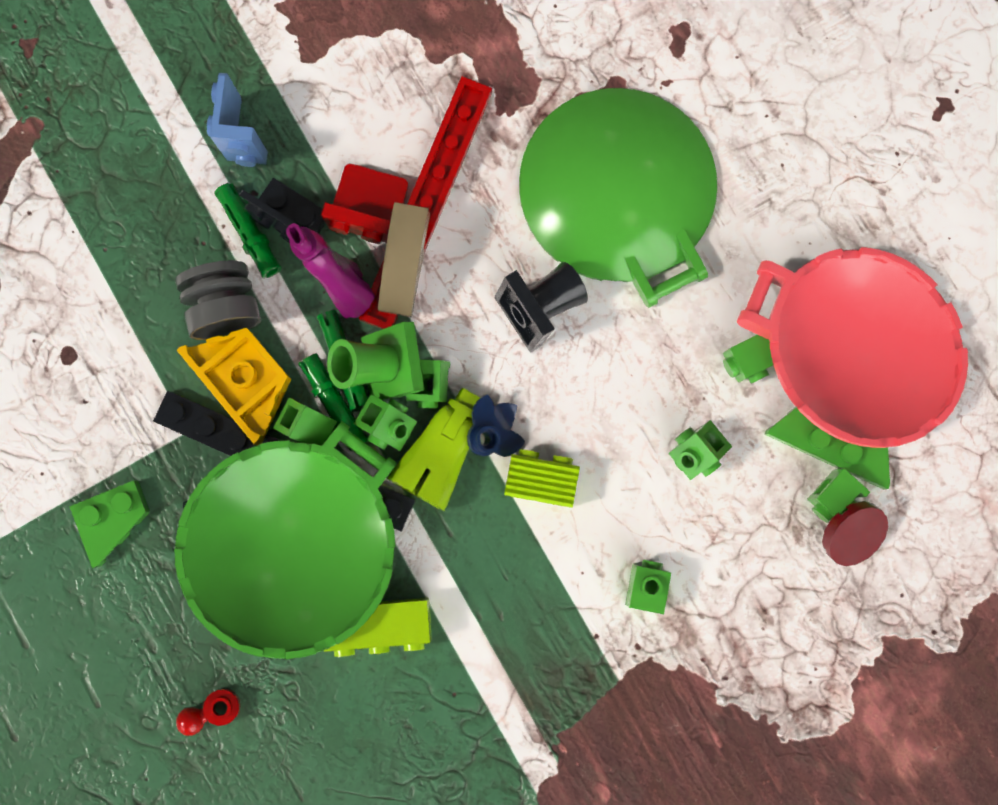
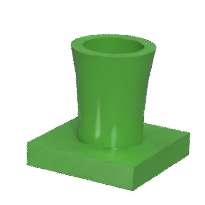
[327,322,424,402]

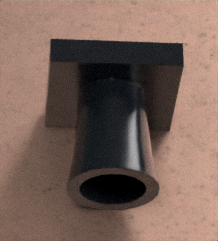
[494,262,588,353]

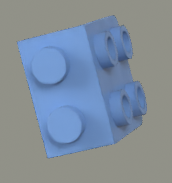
[207,73,268,167]

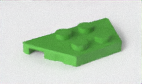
[764,407,890,490]

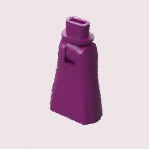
[286,223,375,318]

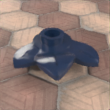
[467,394,525,457]

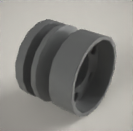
[175,260,261,340]

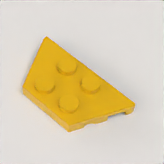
[177,328,291,446]

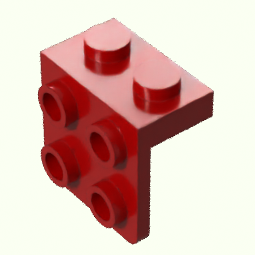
[321,164,409,244]

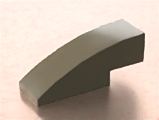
[378,202,430,317]

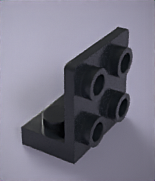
[239,178,326,243]

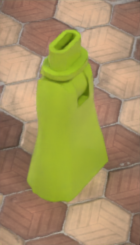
[386,388,480,511]

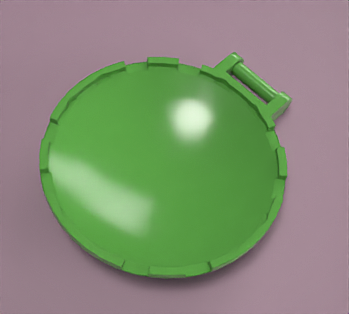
[519,88,717,308]
[174,421,397,659]

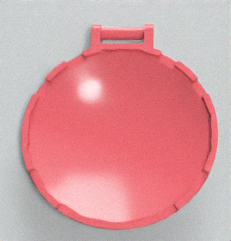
[737,247,968,448]

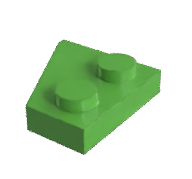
[69,480,150,568]

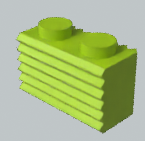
[504,449,580,508]

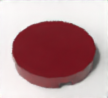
[822,501,889,566]

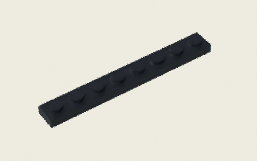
[153,391,416,532]

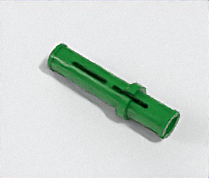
[214,183,282,279]
[316,310,368,412]
[298,353,368,452]

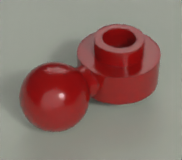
[176,688,241,736]

